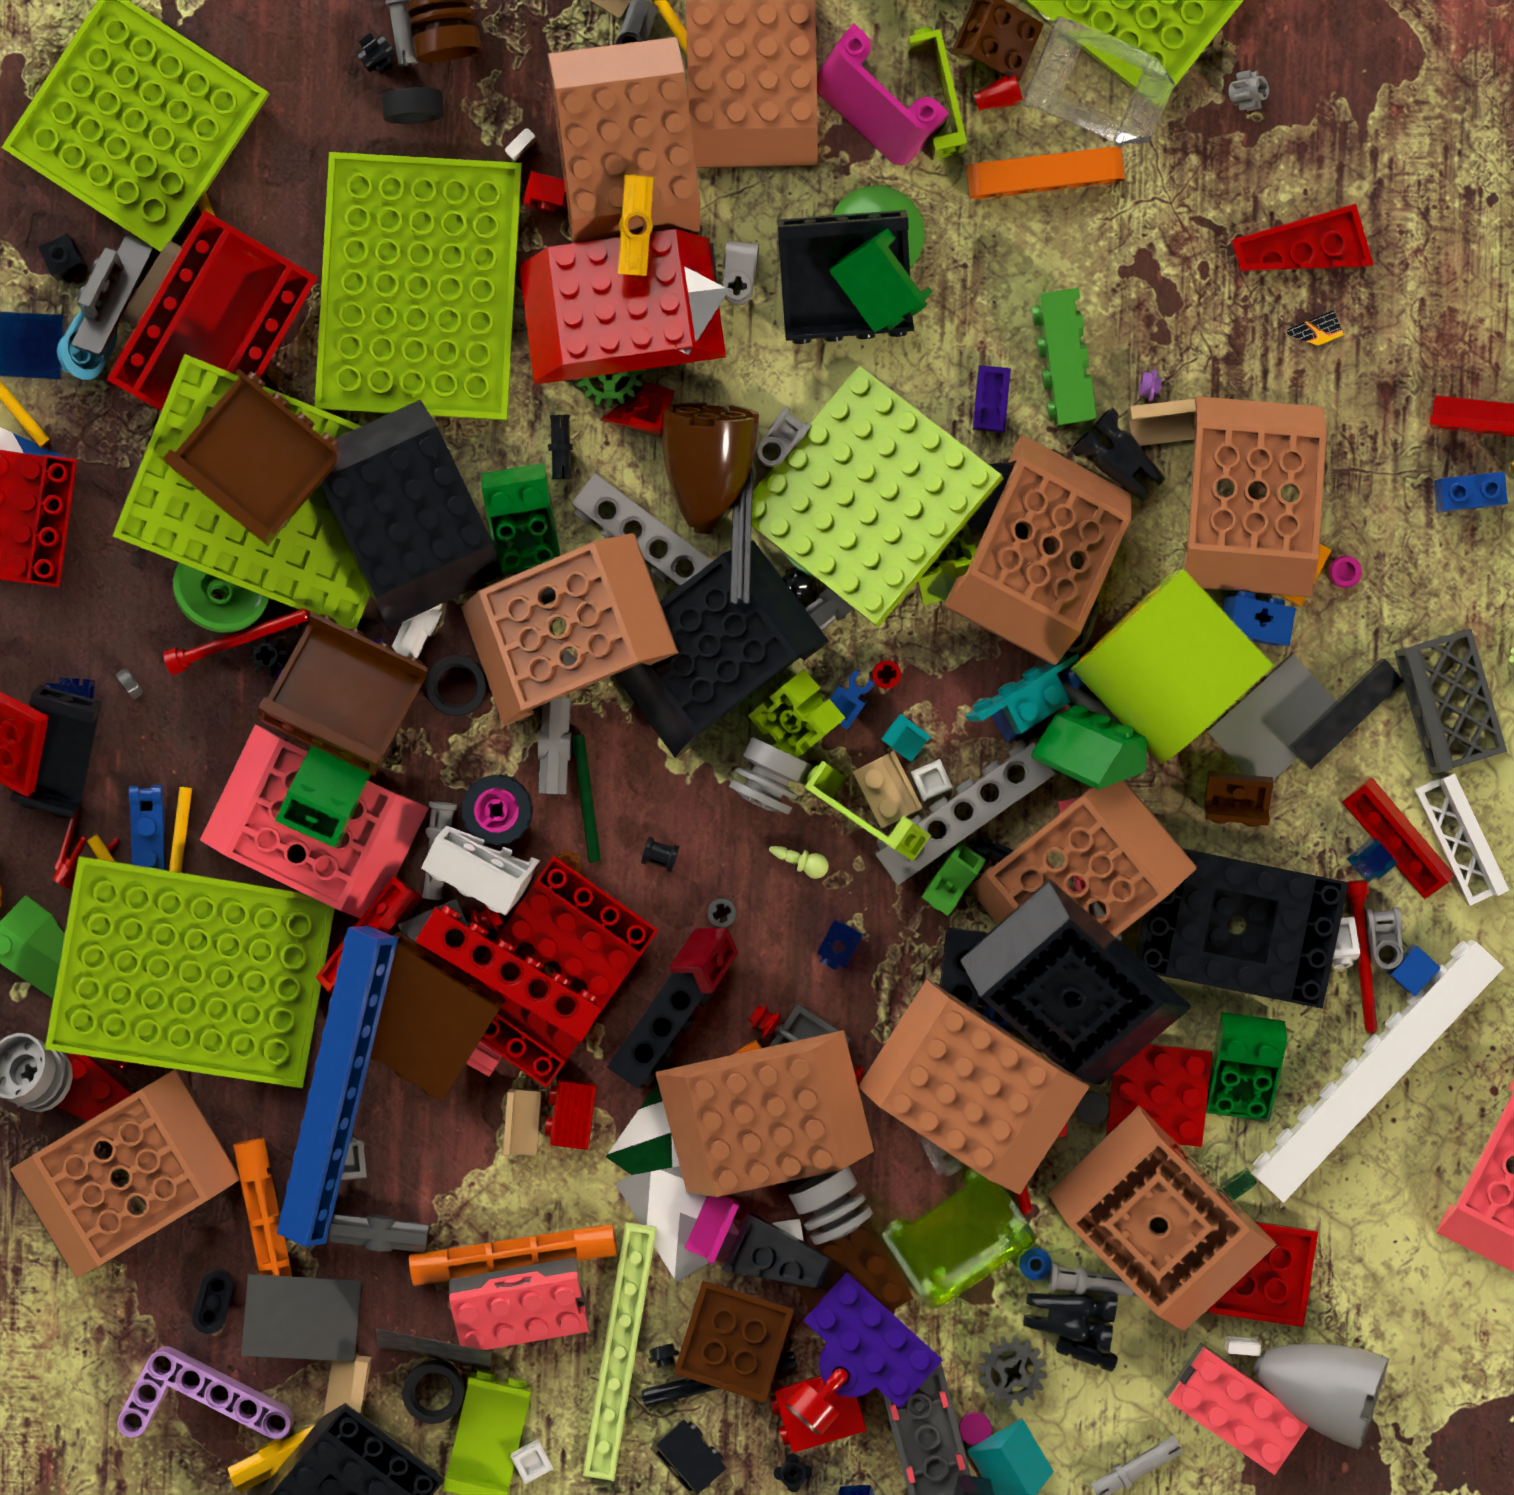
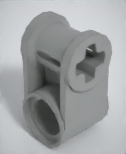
[723,241,759,305]
[756,406,812,469]
[1365,907,1403,969]

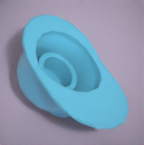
[57,311,118,380]

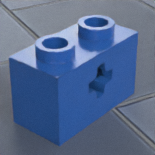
[1433,472,1508,513]
[1222,591,1296,647]

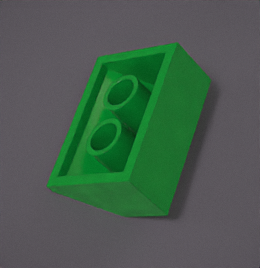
[1031,705,1147,790]

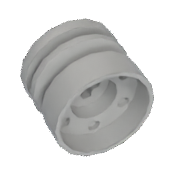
[729,737,812,815]
[0,1033,73,1112]
[788,1166,873,1245]

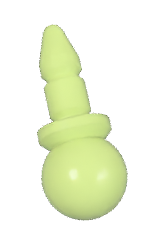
[769,846,829,879]

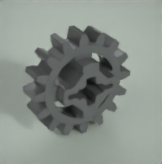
[977,1335,1047,1407]

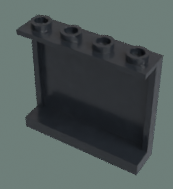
[777,210,914,344]

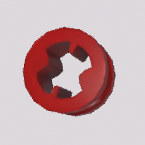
[872,660,901,689]

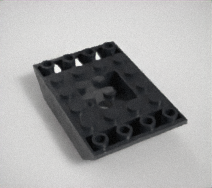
[1136,848,1349,1009]
[960,879,1191,1085]
[257,1403,445,1495]

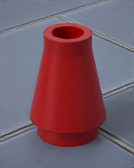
[973,75,1023,111]

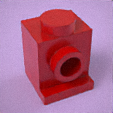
[523,171,568,213]

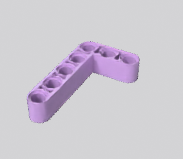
[117,1346,294,1439]

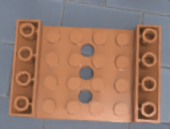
[1183,396,1327,597]
[943,434,1131,665]
[461,533,678,726]
[967,780,1197,937]
[10,1069,240,1279]

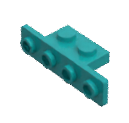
[965,653,1080,734]

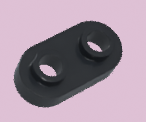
[192,1269,235,1334]

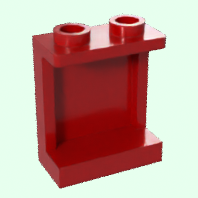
[770,1375,867,1453]

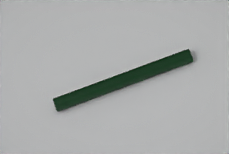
[572,734,601,863]

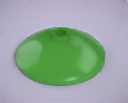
[832,185,925,268]
[173,563,269,632]

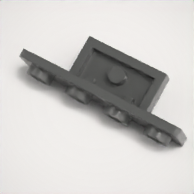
[72,236,155,356]

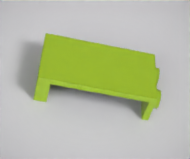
[906,27,967,161]
[804,761,931,862]
[442,1369,533,1495]

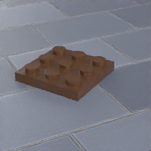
[795,1219,913,1312]
[673,1281,795,1403]

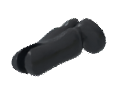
[1070,407,1166,502]
[1023,1293,1118,1354]

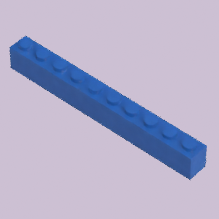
[277,926,398,1247]

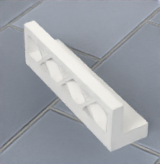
[1414,773,1509,906]

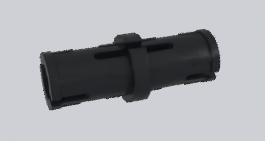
[548,415,574,480]

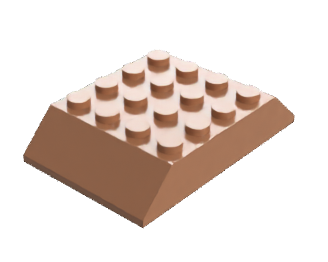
[686,0,818,168]
[548,37,700,243]
[858,979,1090,1195]
[656,1030,874,1197]

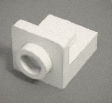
[1332,917,1360,969]

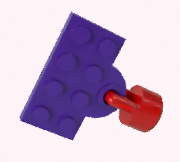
[786,1272,943,1435]

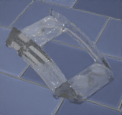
[1023,16,1175,148]

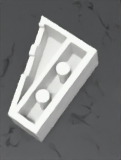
[421,826,540,915]

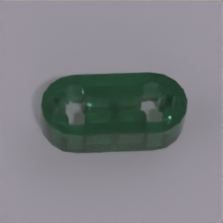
[1219,1168,1257,1200]

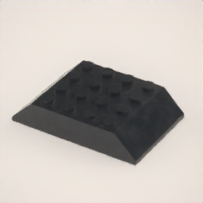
[318,400,503,629]

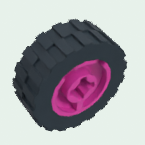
[461,775,533,846]

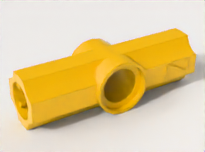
[618,175,654,276]
[227,1424,316,1493]

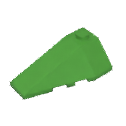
[0,895,65,999]

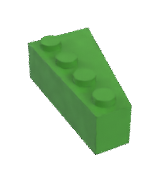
[1031,287,1097,428]

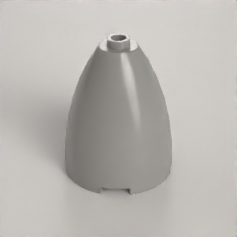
[1253,1343,1389,1450]

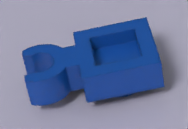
[830,669,875,730]

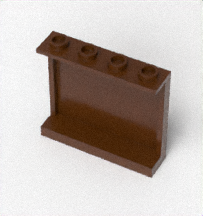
[163,369,343,547]
[257,612,428,776]
[370,931,506,1101]

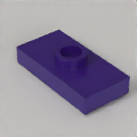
[972,365,1011,433]

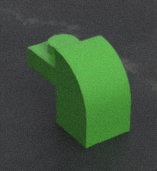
[922,841,985,916]

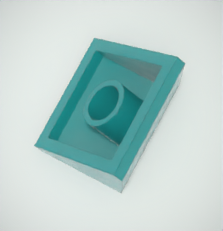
[967,1418,1054,1495]

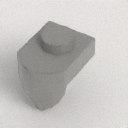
[341,1135,367,1180]

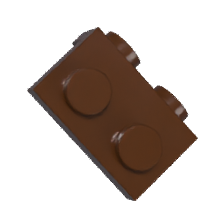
[1203,771,1274,827]

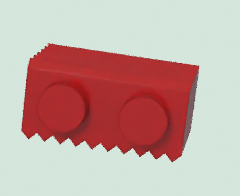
[545,1079,597,1150]

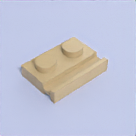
[852,751,923,829]

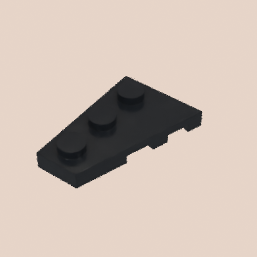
[721,1213,833,1288]

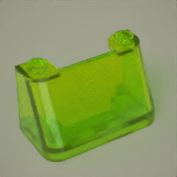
[880,1168,1037,1309]

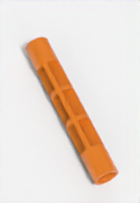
[233,1138,293,1277]
[409,1223,617,1286]

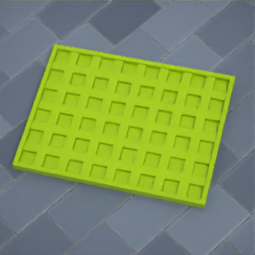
[112,354,370,629]

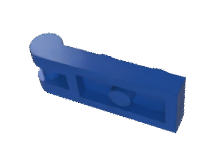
[129,785,166,870]

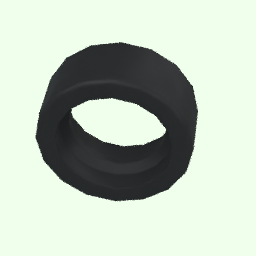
[382,87,444,124]
[425,655,488,717]
[402,1359,465,1424]

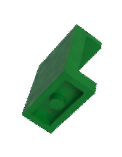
[829,228,932,333]

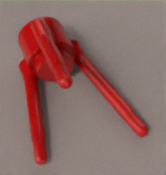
[52,808,120,890]

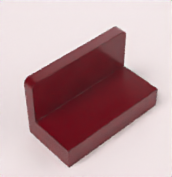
[670,928,738,993]

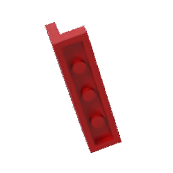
[1429,395,1514,437]
[315,876,422,994]

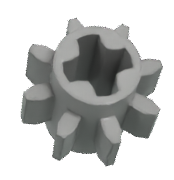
[1229,70,1269,111]

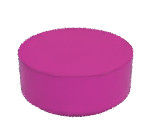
[1328,556,1362,588]
[959,1411,992,1445]

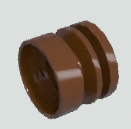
[406,0,482,63]

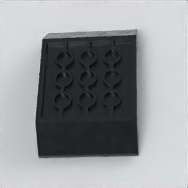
[614,540,830,759]

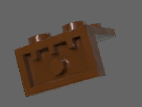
[951,0,1043,82]

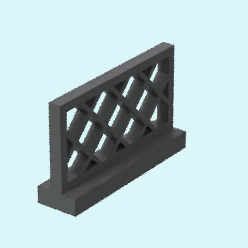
[1394,629,1507,774]

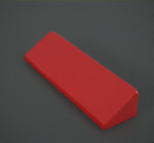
[1342,777,1453,899]

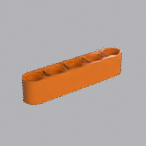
[966,147,1126,199]

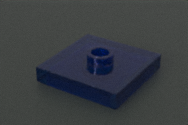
[0,312,65,380]

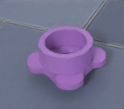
[1139,370,1162,403]

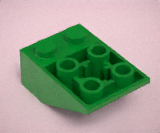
[481,463,561,575]
[275,746,371,848]
[1206,1012,1287,1122]

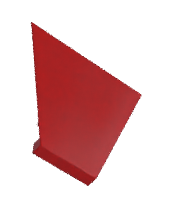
[600,381,675,438]

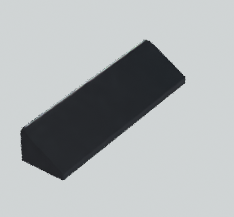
[1288,658,1403,770]

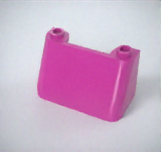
[817,23,949,166]

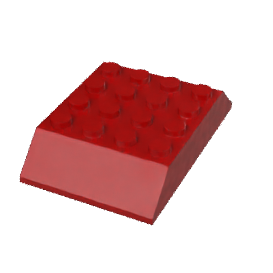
[107,210,318,411]
[519,229,726,385]

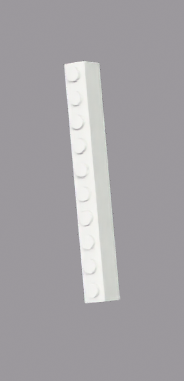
[1251,940,1504,1203]

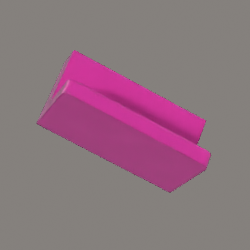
[684,1195,739,1264]

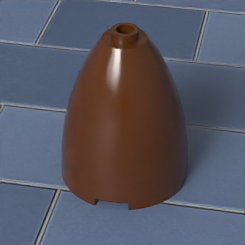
[662,402,759,534]

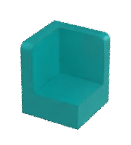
[880,714,931,761]

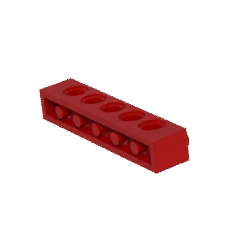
[415,905,602,1042]

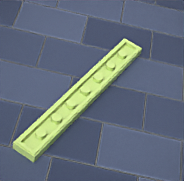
[583,1222,657,1481]

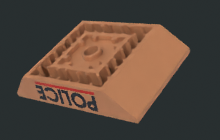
[1048,1106,1276,1331]

